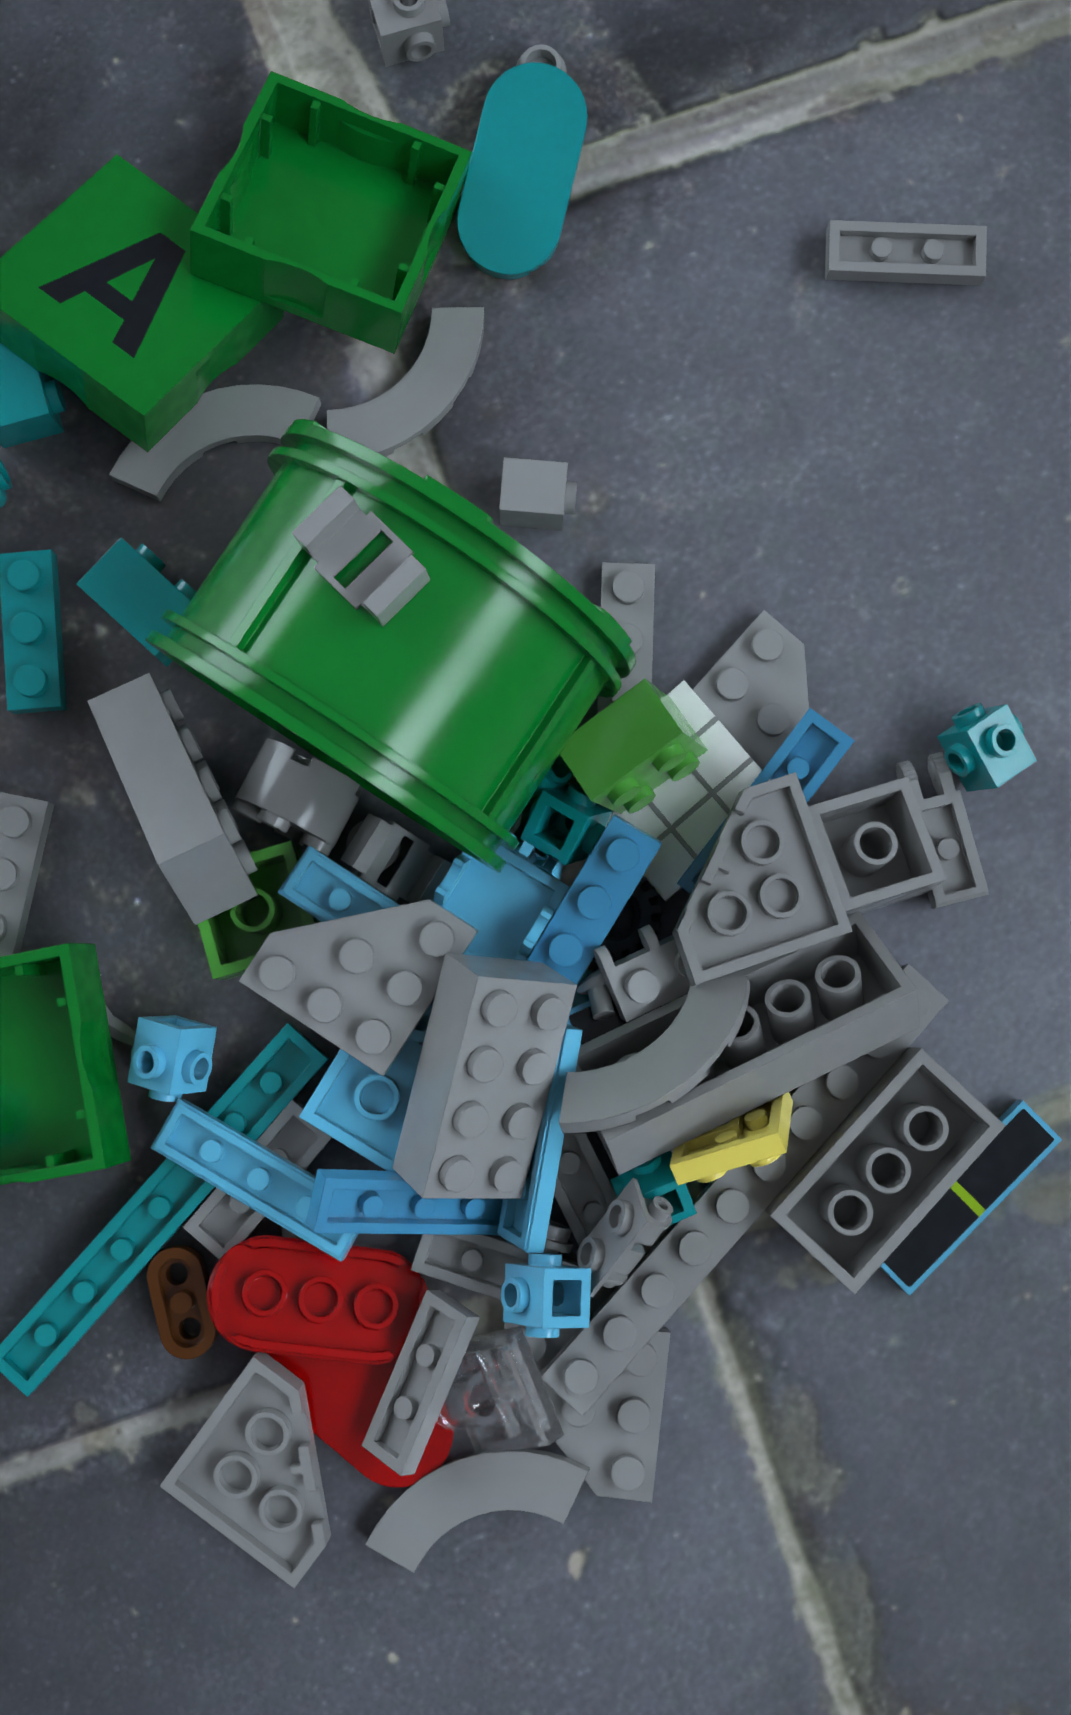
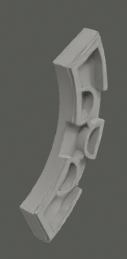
[327,307,485,456]
[109,384,321,502]
[559,976,750,1133]
[365,1448,590,1573]

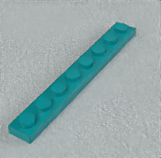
[0,1023,331,1397]

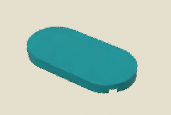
[457,62,588,280]

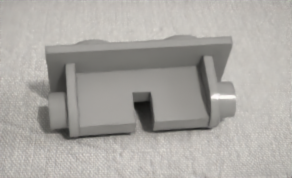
[576,1178,673,1297]

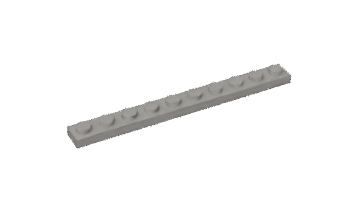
[540,964,949,1417]

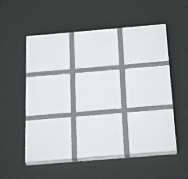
[567,680,770,901]

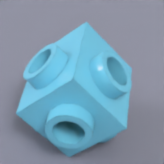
[127,1015,217,1102]
[501,1253,591,1338]

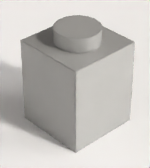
[499,457,577,531]

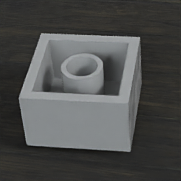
[808,777,947,916]

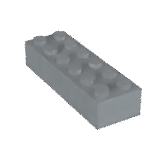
[575,911,920,1175]

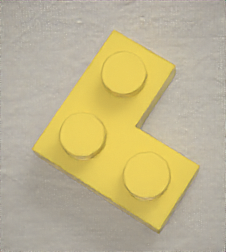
[669,1092,793,1185]

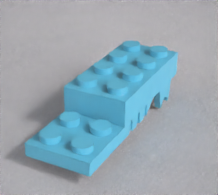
[299,831,570,1171]

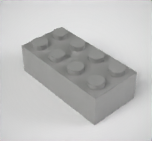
[87,673,258,925]
[392,953,577,1199]
[765,1047,1006,1294]

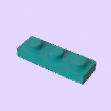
[0,549,67,714]

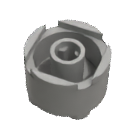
[231,738,363,857]

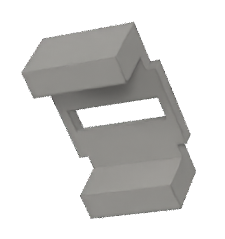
[292,485,431,626]
[340,813,452,903]

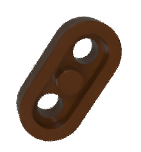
[147,1244,219,1360]

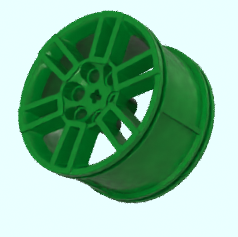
[146,419,636,873]

